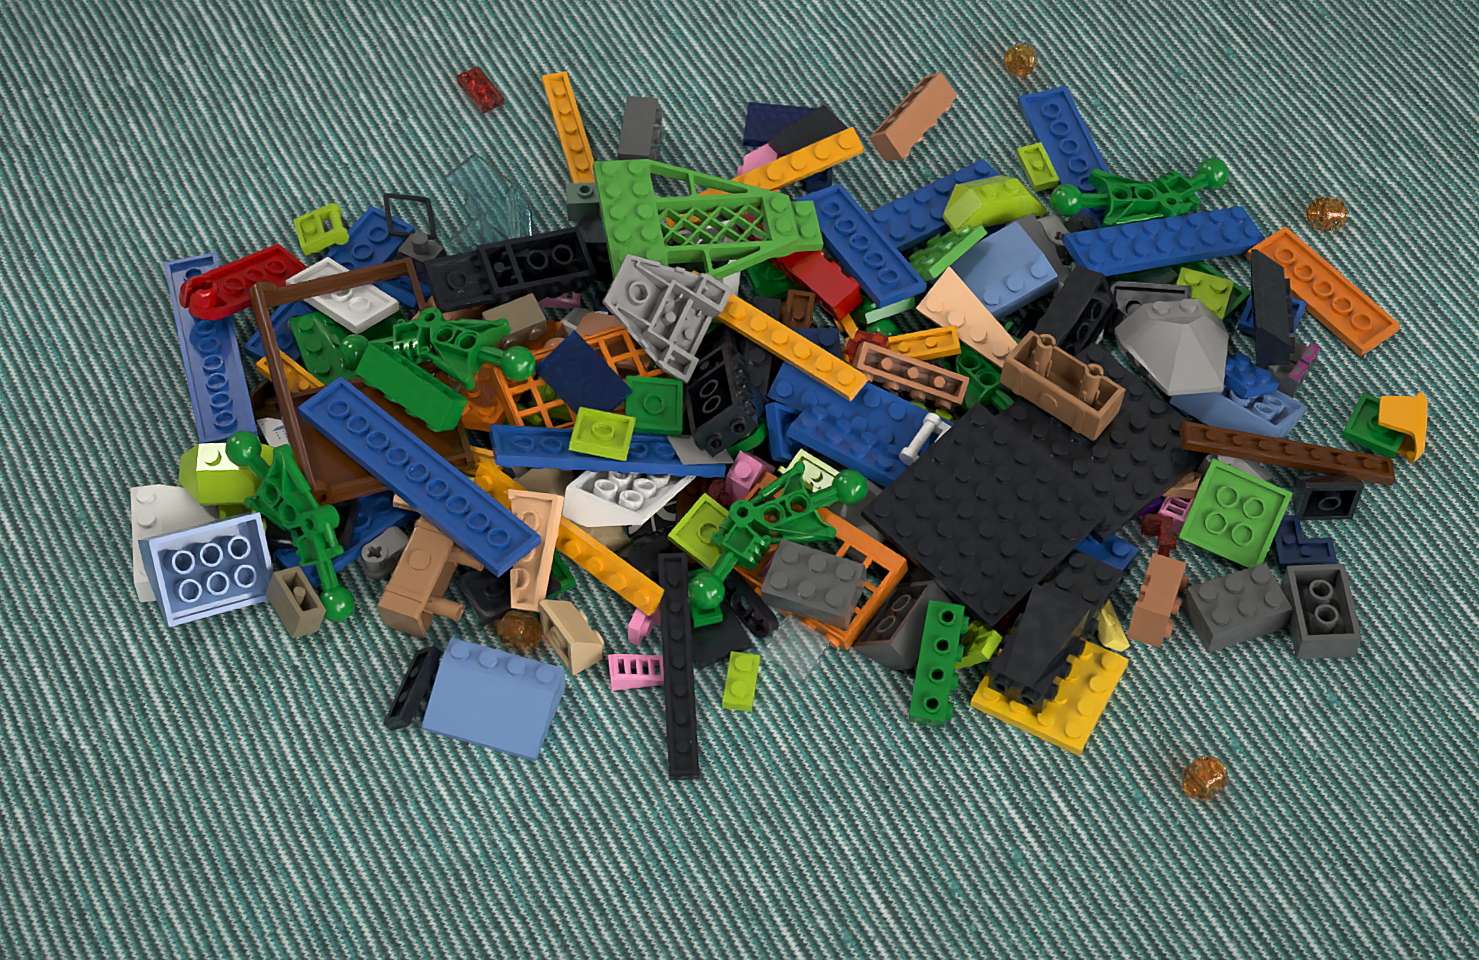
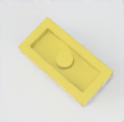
[1097,599,1130,652]

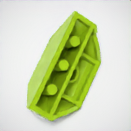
[943,175,1047,232]
[178,443,275,506]

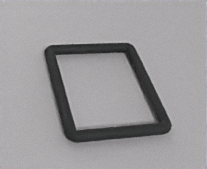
[383,193,437,240]

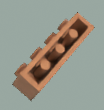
[869,72,957,162]
[852,341,970,410]

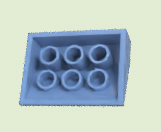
[927,221,1058,321]
[1169,385,1308,439]
[138,512,274,627]
[421,637,566,762]

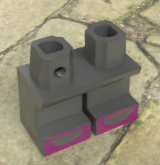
[1255,334,1321,398]

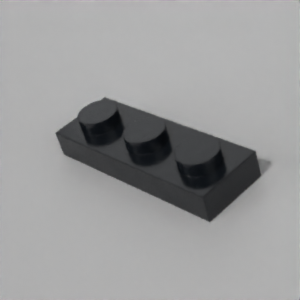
[383,645,442,731]

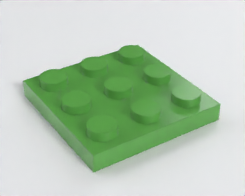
[909,224,987,281]
[1177,459,1293,568]

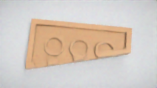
[916,266,1018,370]
[508,489,564,613]

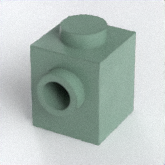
[566,182,600,221]

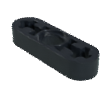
[723,568,778,639]

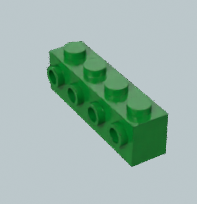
[355,343,469,432]
[908,600,969,728]

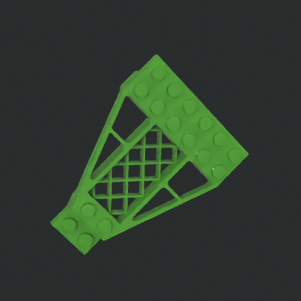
[593,159,823,280]

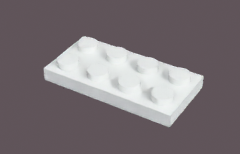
[286,257,399,334]

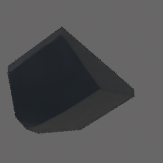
[615,532,673,582]

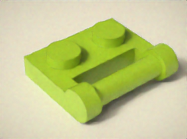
[293,203,349,256]

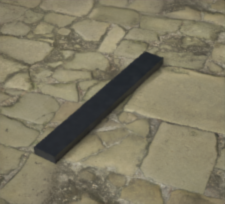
[657,552,699,780]

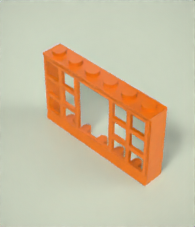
[490,326,687,429]
[733,470,908,652]

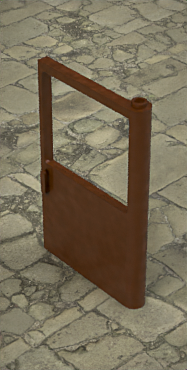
[249,257,475,506]

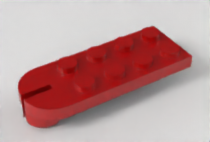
[179,243,308,320]

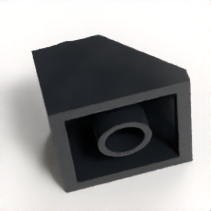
[1291,474,1364,520]

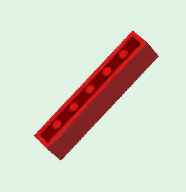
[735,211,863,322]

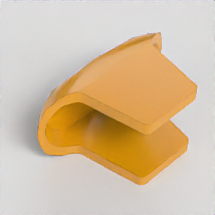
[1378,390,1428,464]

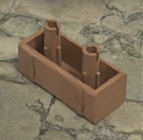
[999,331,1126,441]
[377,515,484,638]

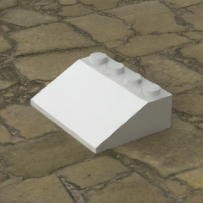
[562,470,696,527]
[131,484,219,602]

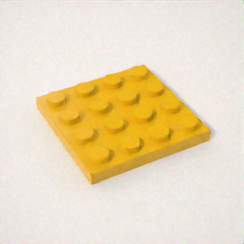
[970,621,1129,756]

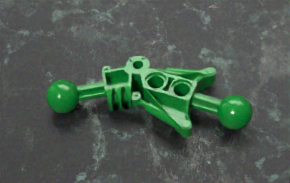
[1050,158,1229,228]
[338,307,536,390]
[865,318,1014,414]
[225,431,355,622]
[688,461,868,610]

